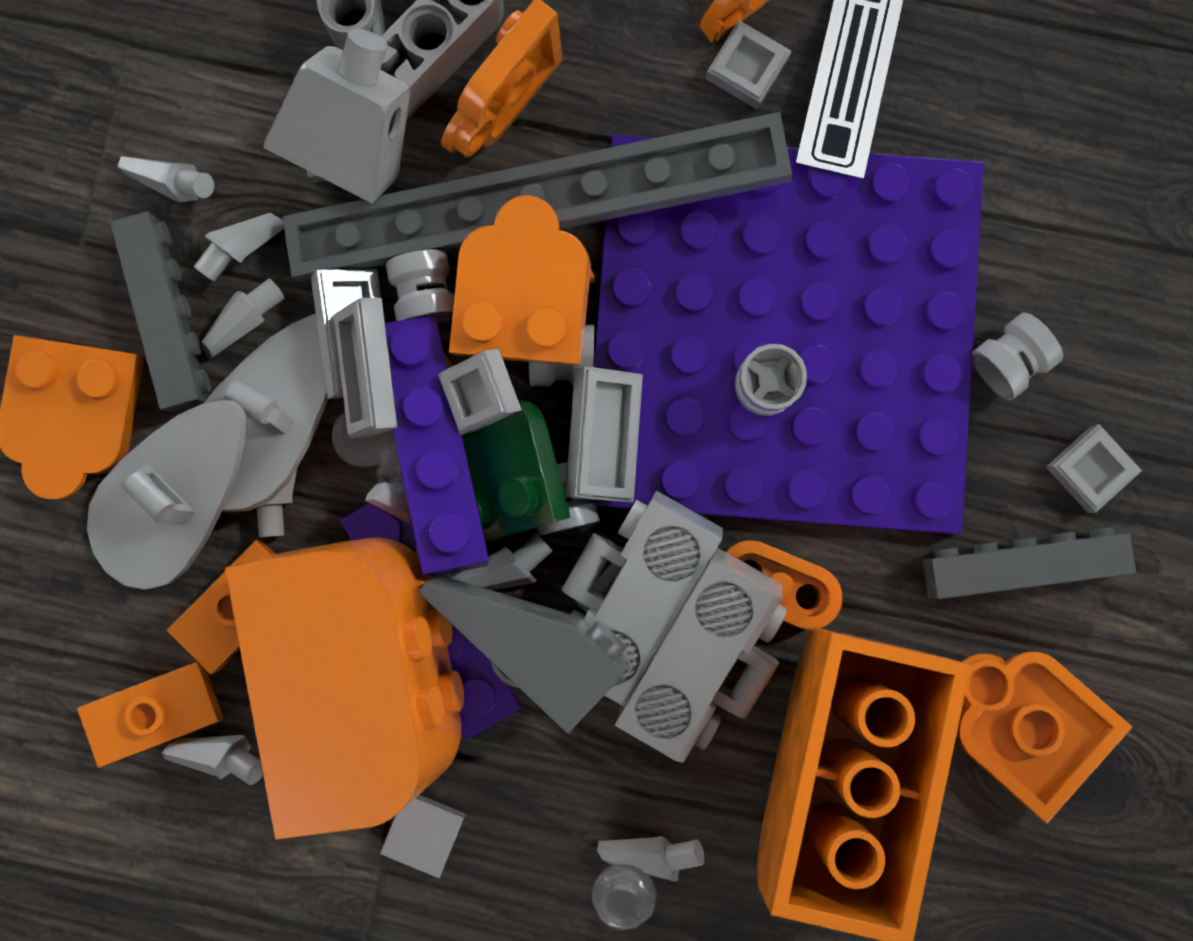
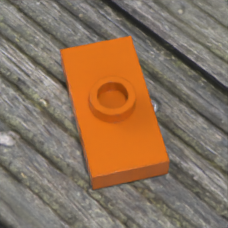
[167,540,275,675]
[77,662,224,768]

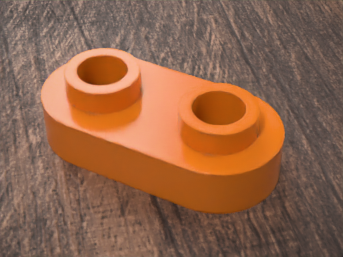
[725,541,843,629]

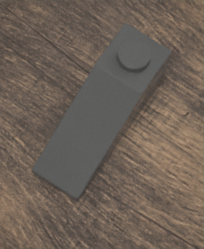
[418,575,628,734]

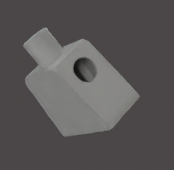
[263,29,410,203]

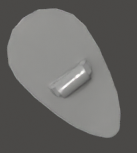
[203,314,328,512]
[87,400,246,590]

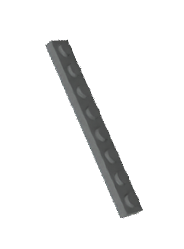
[282,112,792,282]

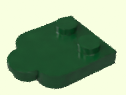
[462,400,571,543]

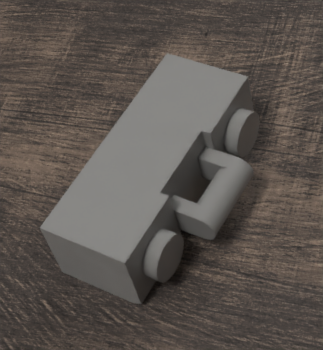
[562,491,723,707]
[614,547,787,763]

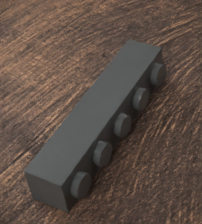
[110,211,211,414]
[922,527,1136,599]

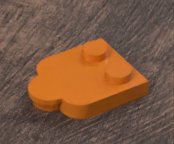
[441,0,563,157]
[449,195,591,366]
[0,335,145,500]
[956,652,1132,823]

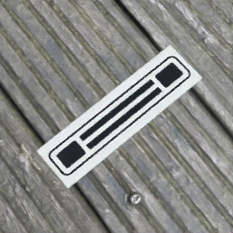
[796,0,903,179]

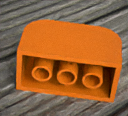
[225,537,464,840]
[757,627,971,941]

